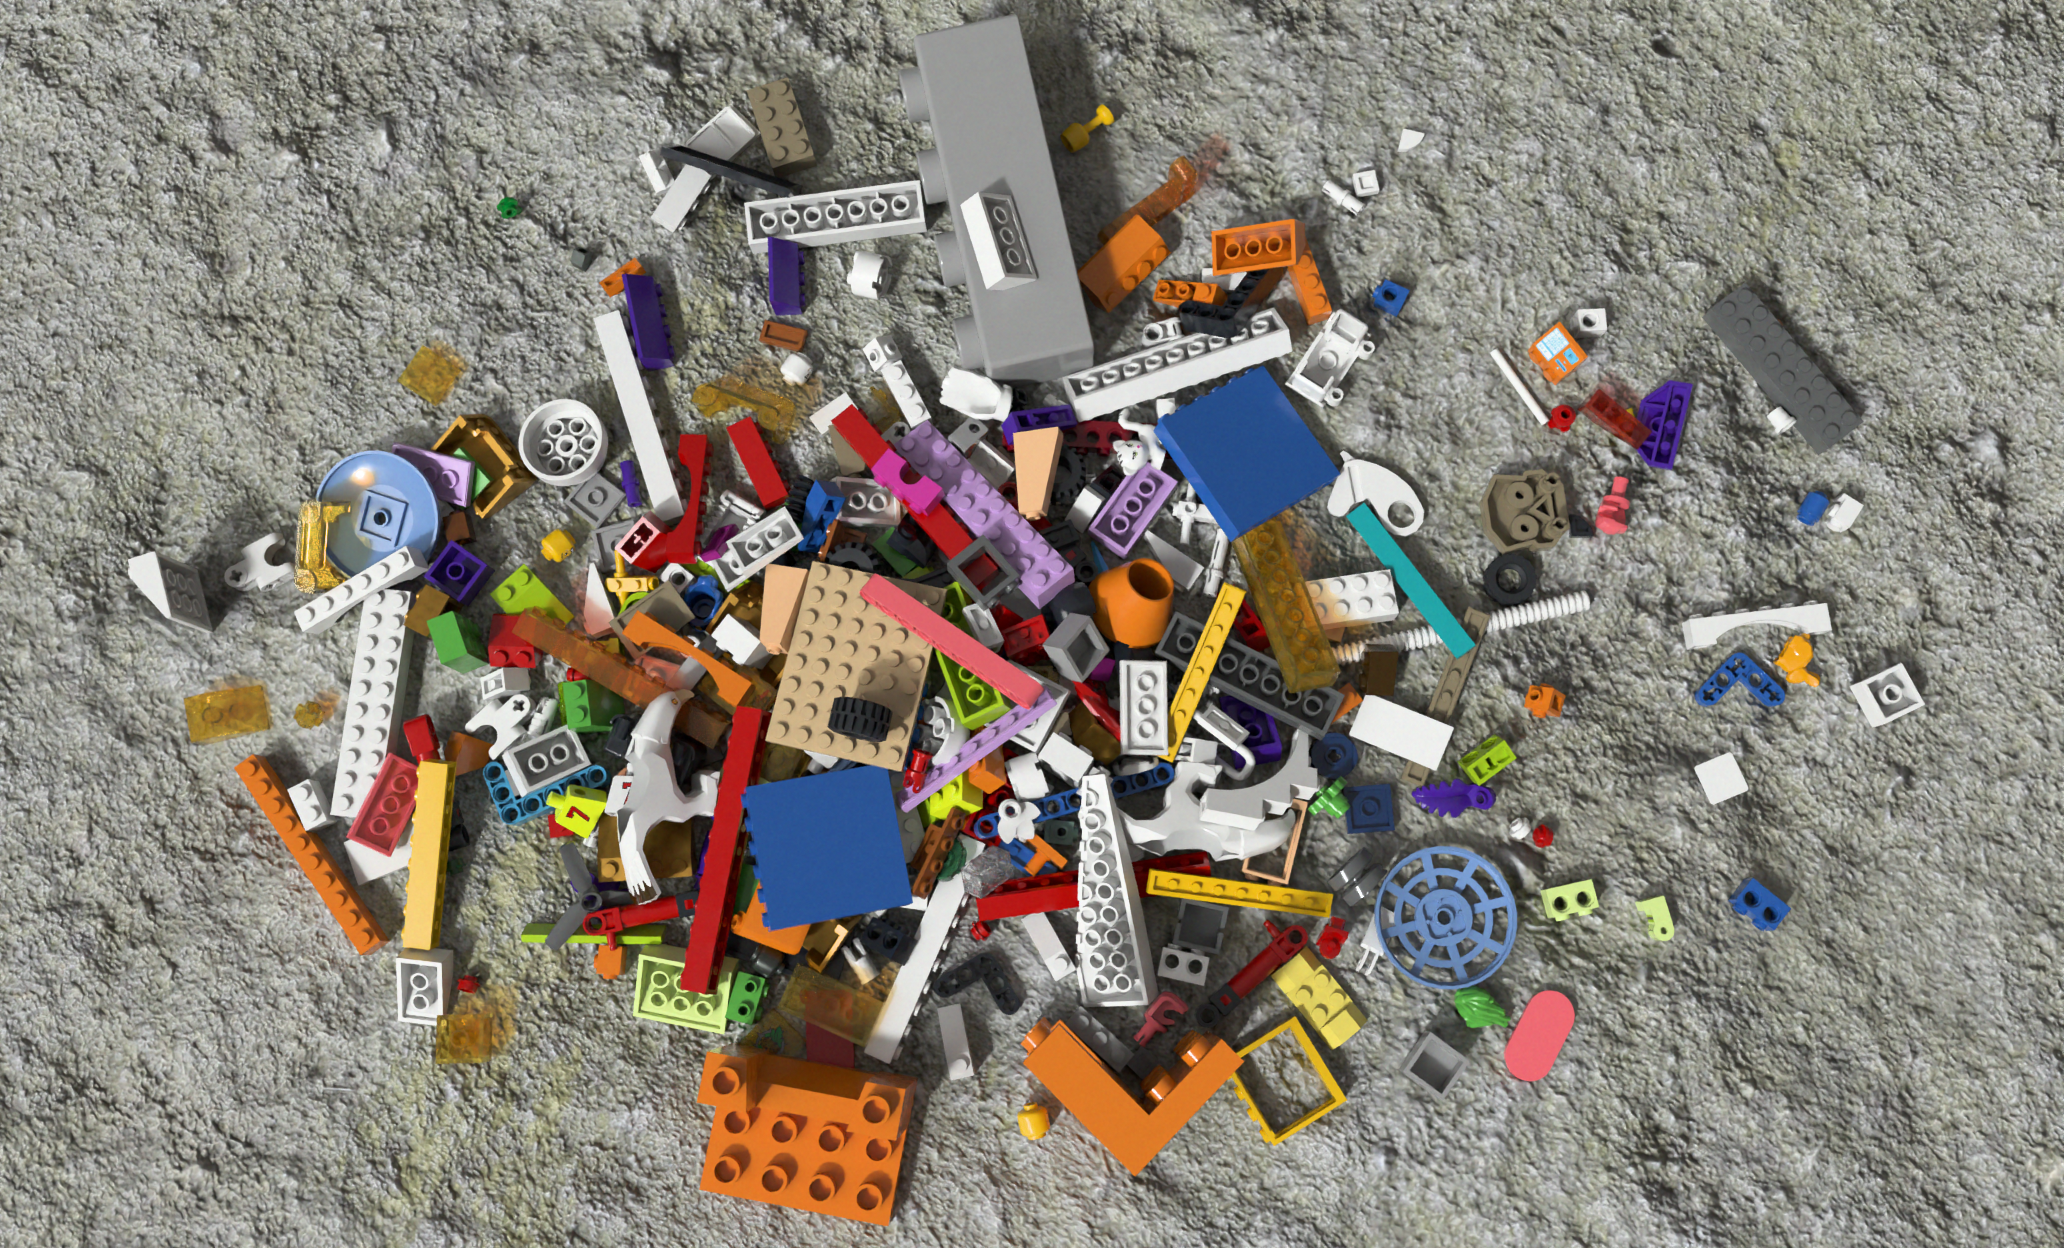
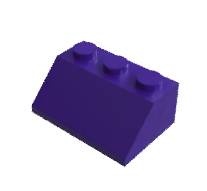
[768,237,806,316]

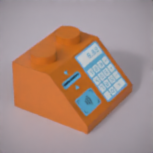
[1528,322,1588,385]

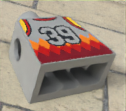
[948,417,994,460]

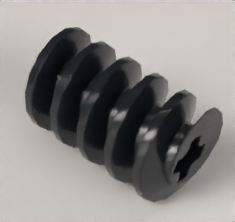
[781,474,814,525]

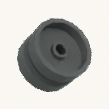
[1327,847,1388,907]

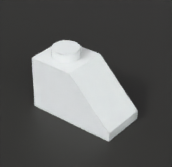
[481,668,531,700]
[1174,737,1218,765]

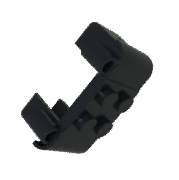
[604,713,707,785]

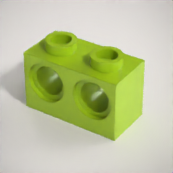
[1457,734,1516,786]

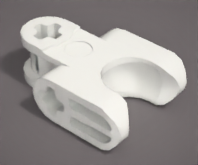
[224,533,301,592]
[465,694,537,761]

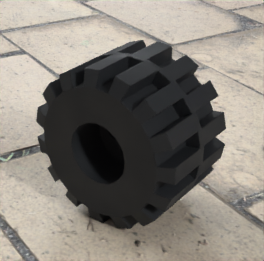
[823,542,888,577]

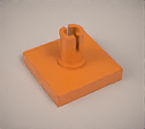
[1024,833,1068,876]

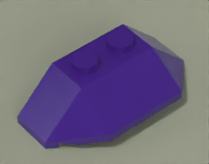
[1631,380,1693,470]

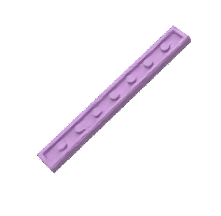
[896,685,1057,813]

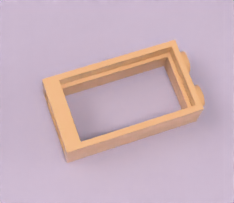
[1240,798,1308,886]

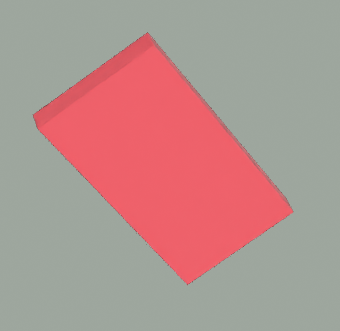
[346,753,419,857]

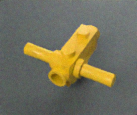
[605,550,659,610]

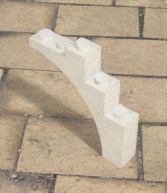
[1200,729,1320,831]

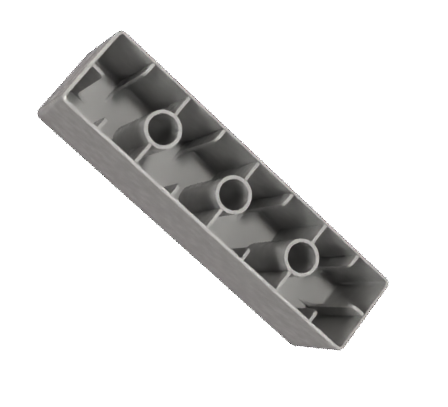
[898,14,1094,389]

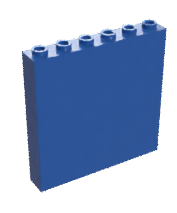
[1153,366,1341,542]
[741,765,913,932]

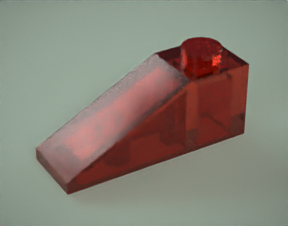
[1577,389,1652,450]

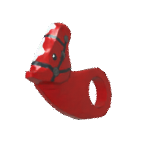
[1072,678,1145,756]

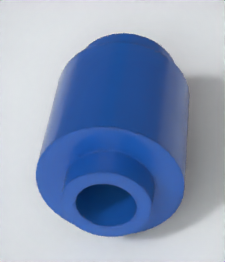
[1796,491,1830,526]

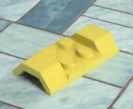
[1270,946,1368,1051]

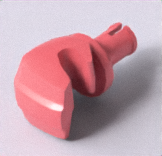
[1595,477,1630,535]
[1133,991,1189,1047]

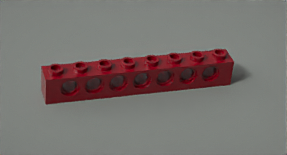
[1002,420,1172,459]

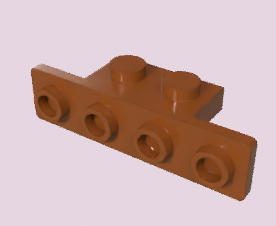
[910,807,966,900]

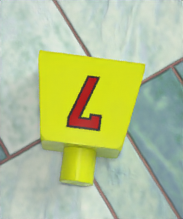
[546,784,607,839]

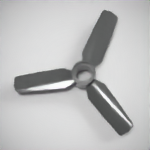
[545,841,633,951]

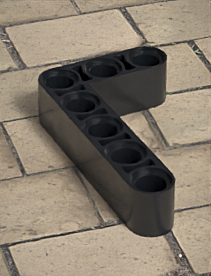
[1178,267,1284,338]

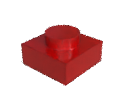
[548,814,576,839]

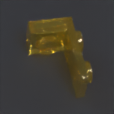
[869,386,902,433]

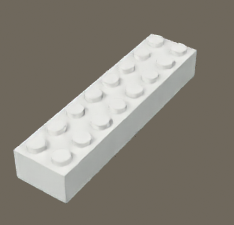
[744,180,927,254]

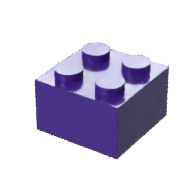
[424,540,495,606]

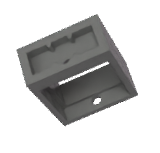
[947,535,1020,611]

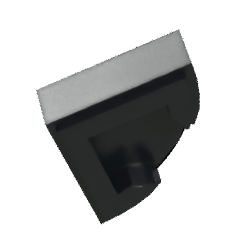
[1568,514,1594,538]

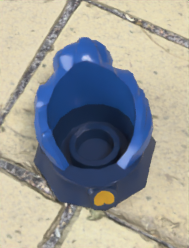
[683,575,725,632]

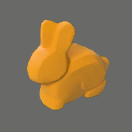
[1773,633,1820,687]

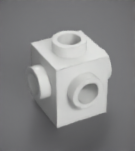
[863,335,903,372]

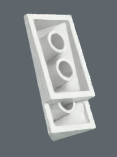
[711,506,804,592]

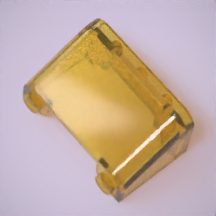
[691,376,796,445]
[294,498,351,594]

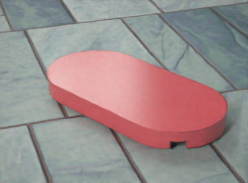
[1504,990,1575,1081]

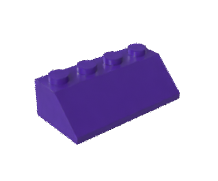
[622,274,676,372]

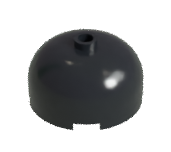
[1041,581,1098,634]

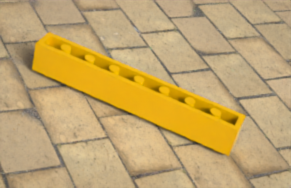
[401,759,457,951]

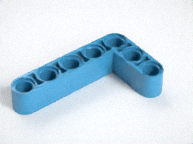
[483,762,612,826]

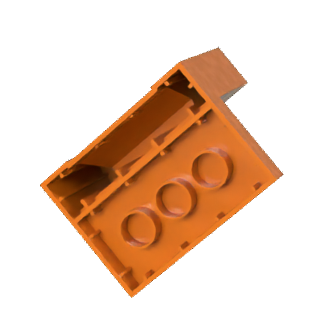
[1020,1017,1244,1176]
[697,1043,918,1226]

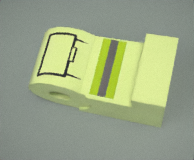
[1635,895,1675,941]

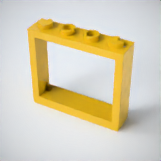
[1227,1016,1347,1146]

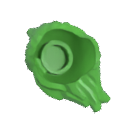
[1454,985,1511,1028]

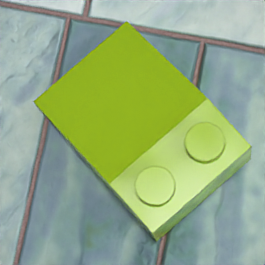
[490,564,575,647]

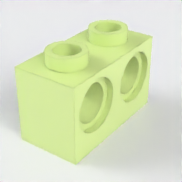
[1540,879,1599,921]

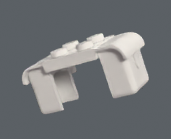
[1285,309,1375,408]

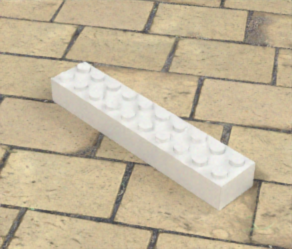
[1062,307,1292,422]
[330,589,417,818]

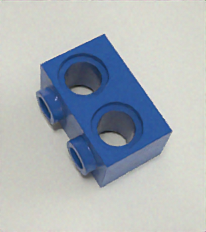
[1728,878,1791,931]

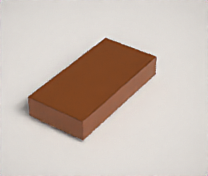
[759,319,808,353]

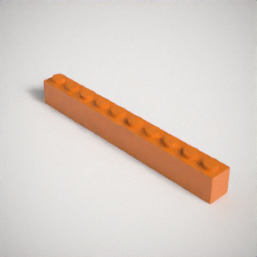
[234,754,390,955]

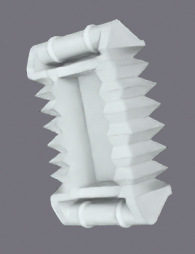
[697,489,766,569]

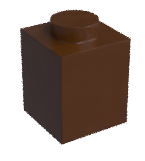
[442,510,477,546]

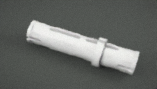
[1202,529,1229,598]

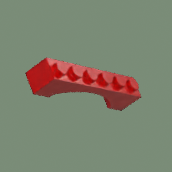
[665,434,714,564]

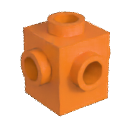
[1524,683,1566,718]

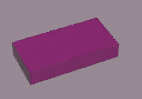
[700,524,740,563]

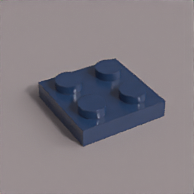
[1342,784,1395,834]

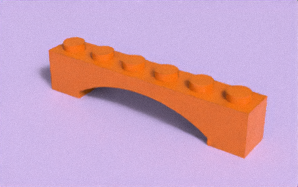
[622,610,756,708]

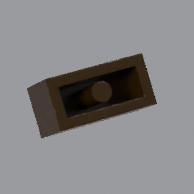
[1358,644,1399,696]

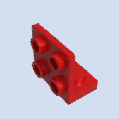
[1000,614,1051,668]

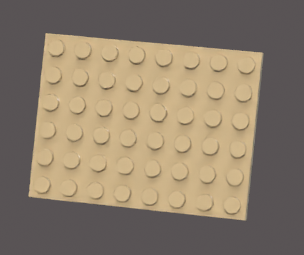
[765,561,948,772]

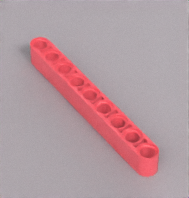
[859,573,1044,710]

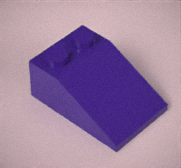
[1219,695,1282,769]

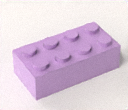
[1088,461,1178,560]

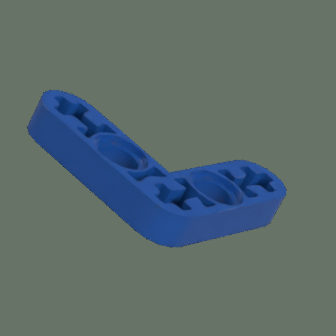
[1695,653,1785,707]

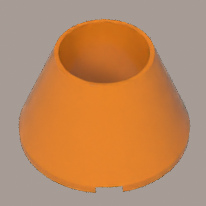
[1088,558,1174,649]

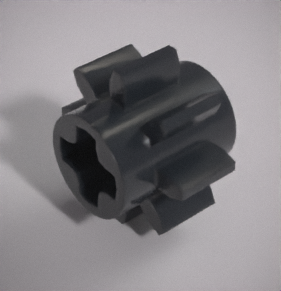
[1009,387,1028,414]

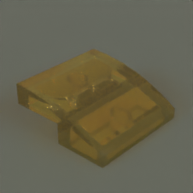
[397,345,461,407]

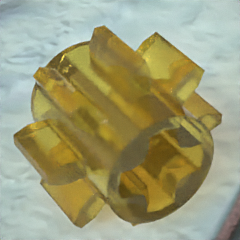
[293,700,325,730]

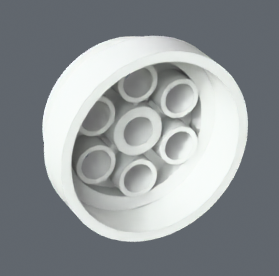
[519,399,608,486]

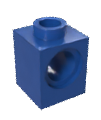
[1372,279,1410,317]

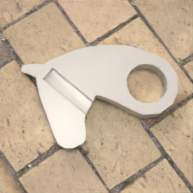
[1327,450,1424,538]

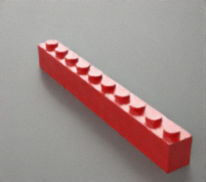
[831,404,999,591]
[975,851,1211,921]

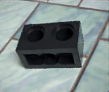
[859,916,918,966]

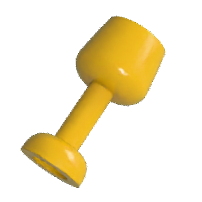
[1060,104,1114,153]

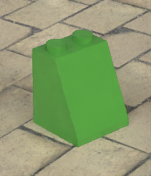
[563,679,626,735]

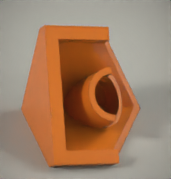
[444,730,494,776]

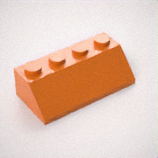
[1077,214,1171,313]
[1211,219,1306,276]

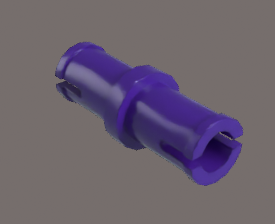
[620,460,642,507]

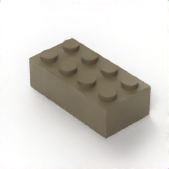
[747,77,817,178]

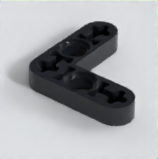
[934,952,1020,1015]

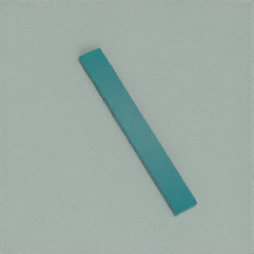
[1346,503,1476,660]

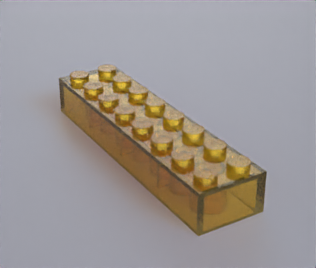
[1231,516,1341,693]

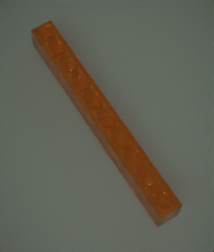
[512,606,731,749]

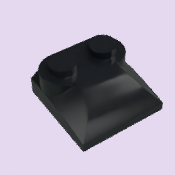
[886,512,938,569]

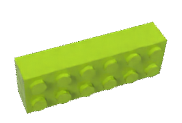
[934,581,1013,730]

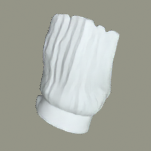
[940,366,1013,422]

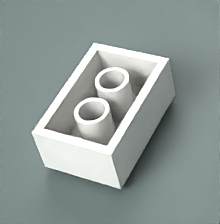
[502,724,591,797]

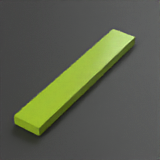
[521,923,667,944]

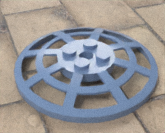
[1374,846,1517,989]

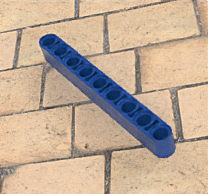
[974,763,1174,839]

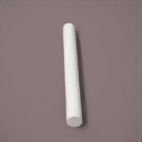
[1490,348,1550,426]

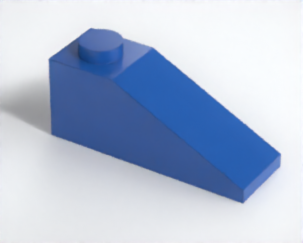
[798,479,846,553]

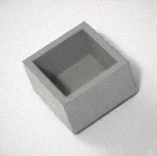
[1043,613,1109,683]
[1398,1031,1470,1101]

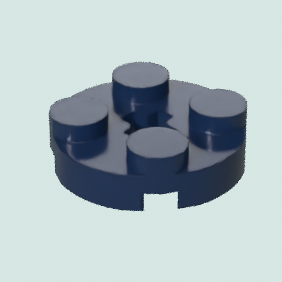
[1310,733,1358,780]

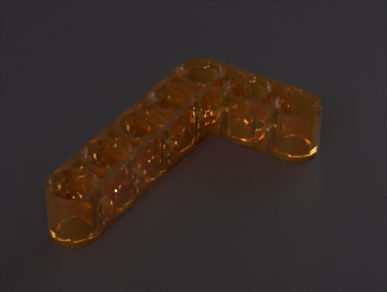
[1097,155,1199,245]

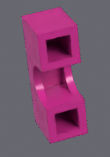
[871,448,945,516]

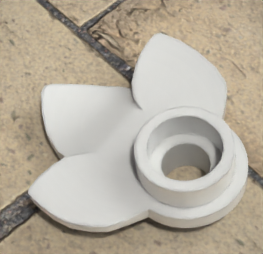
[997,799,1041,844]

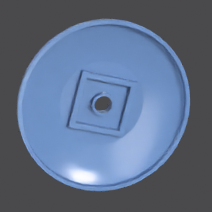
[313,451,441,579]

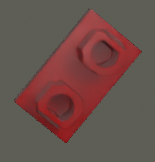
[1316,916,1349,959]

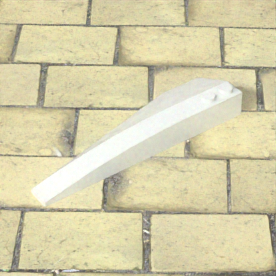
[1075,773,1159,1007]

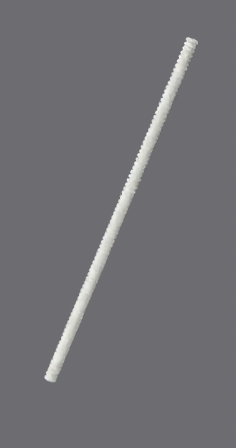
[1060,590,1590,722]

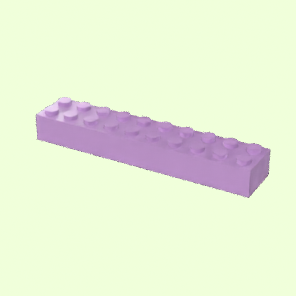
[894,420,1075,609]

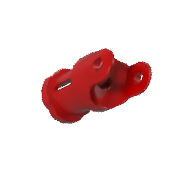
[903,748,933,794]

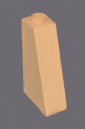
[1013,427,1063,521]
[759,564,810,655]

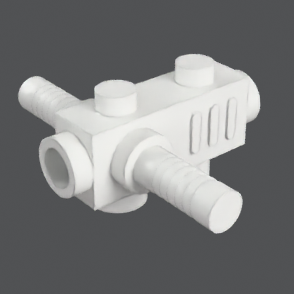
[1172,482,1218,545]

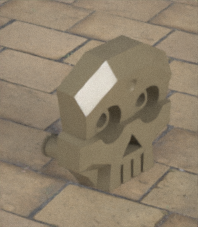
[1479,469,1570,555]

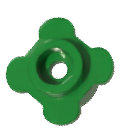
[497,197,522,219]

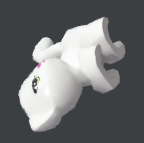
[1113,409,1166,476]

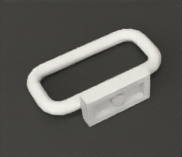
[1184,705,1256,781]

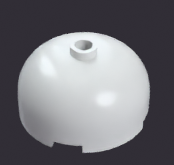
[914,696,970,767]

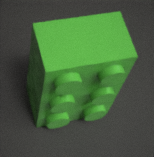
[427,611,489,674]

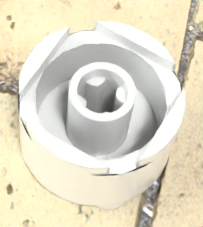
[847,251,892,300]
[1004,751,1050,803]

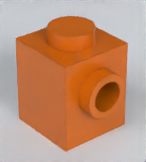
[594,945,628,979]

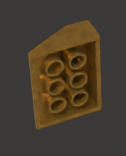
[597,809,697,882]

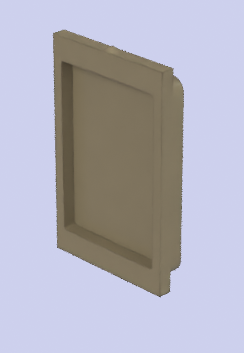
[608,580,696,660]

